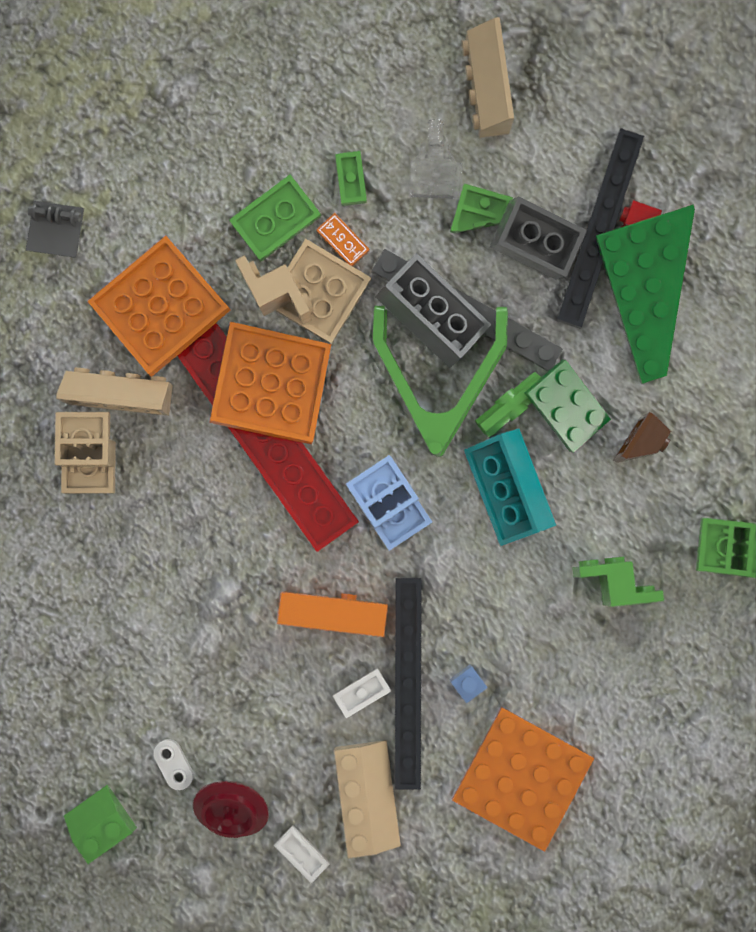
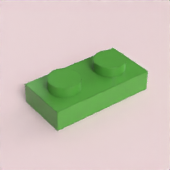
[335,151,367,206]

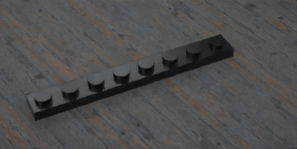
[556,128,644,329]
[395,578,422,790]

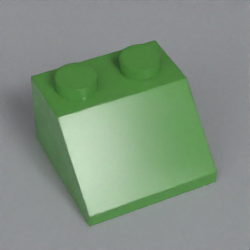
[64,784,137,864]

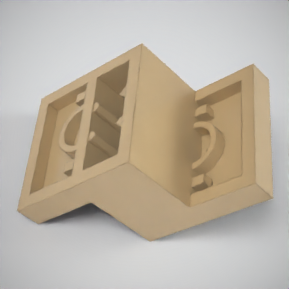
[235,255,314,325]
[55,412,116,494]

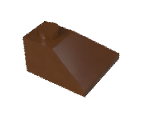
[613,412,671,463]

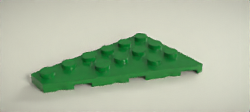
[595,204,695,384]

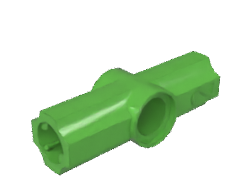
[475,372,541,438]

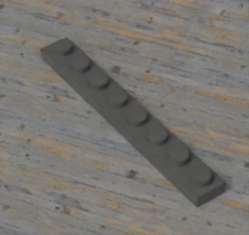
[372,248,563,371]

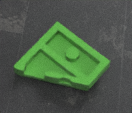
[450,183,513,233]

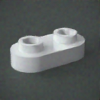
[154,739,194,790]

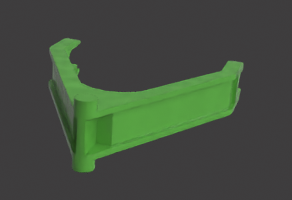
[373,306,508,457]

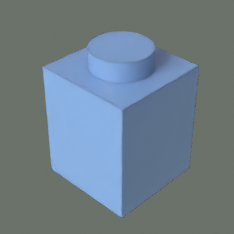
[449,665,488,703]

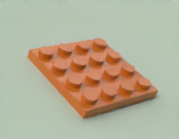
[87,236,231,377]
[209,322,331,444]
[452,707,594,852]

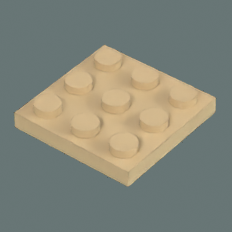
[275,238,371,345]

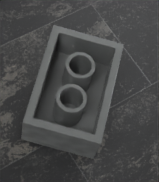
[490,196,587,280]

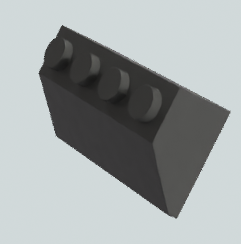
[375,253,491,368]

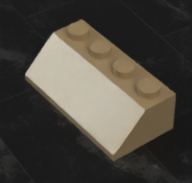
[462,17,514,138]
[56,367,173,416]
[334,740,401,858]

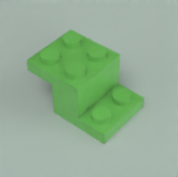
[696,518,756,578]
[572,557,664,607]

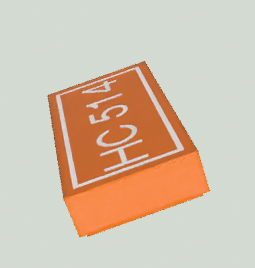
[316,213,370,267]

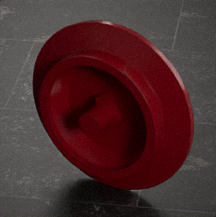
[193,781,269,838]

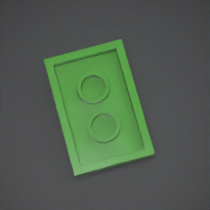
[229,174,321,262]

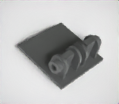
[26,201,84,258]

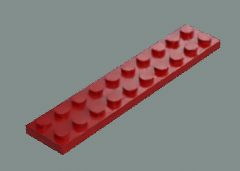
[177,322,359,552]

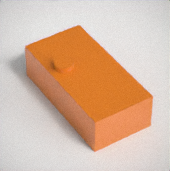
[277,591,388,637]

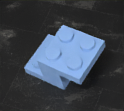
[346,455,432,551]

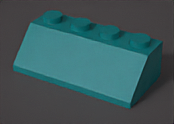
[464,428,556,546]

